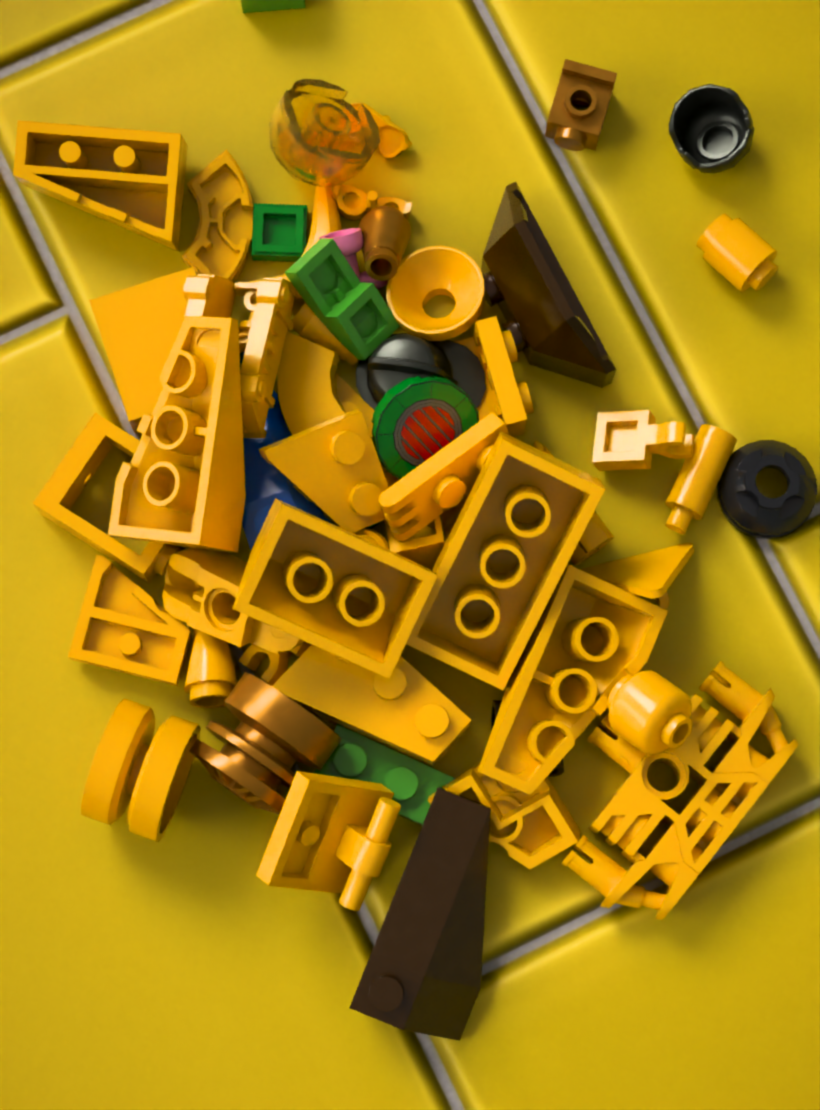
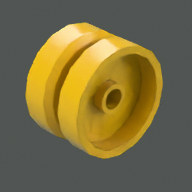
[81,698,201,843]

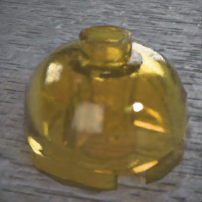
[269,79,380,187]

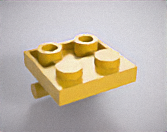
[256,771,401,911]

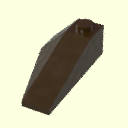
[349,786,491,1041]

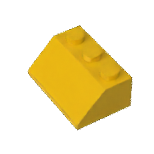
[233,498,438,679]

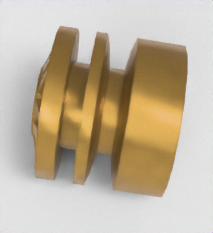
[189,672,341,815]

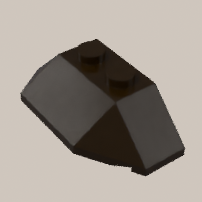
[481,182,616,388]

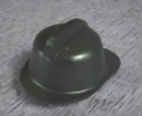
[356,333,486,410]

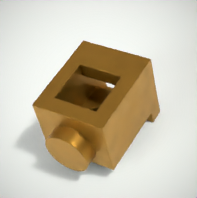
[545,59,617,151]

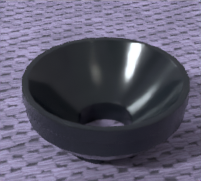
[717,440,817,539]

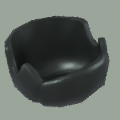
[669,84,754,174]

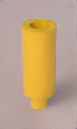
[665,424,737,534]

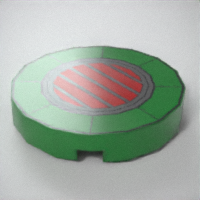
[370,376,479,479]

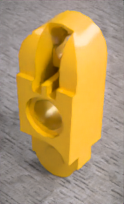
[162,548,305,654]

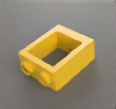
[33,413,180,584]

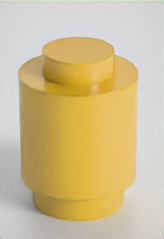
[697,213,778,292]

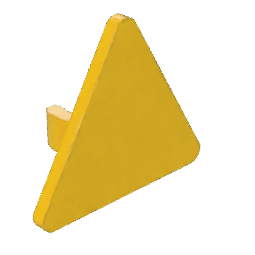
[580,543,694,609]

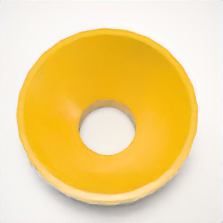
[386,245,485,341]

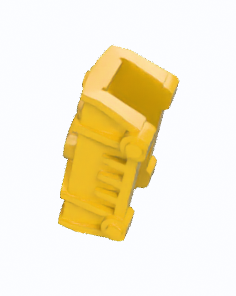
[159,274,299,438]

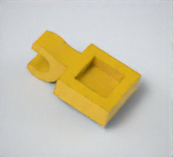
[592,410,695,471]

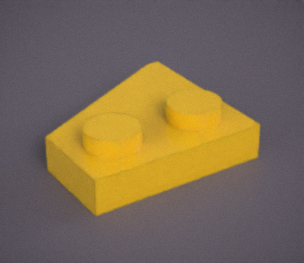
[259,410,389,533]
[68,554,192,686]

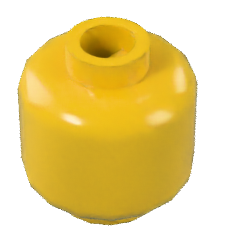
[607,670,692,755]

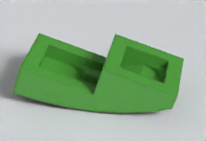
[284,238,400,360]

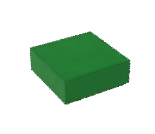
[252,203,308,262]

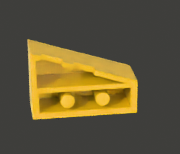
[13,120,188,251]
[272,644,472,768]

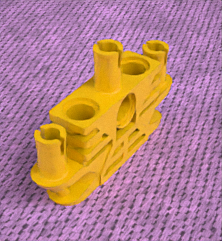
[561,661,799,920]

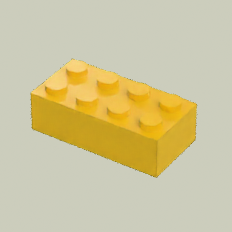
[406,431,605,691]

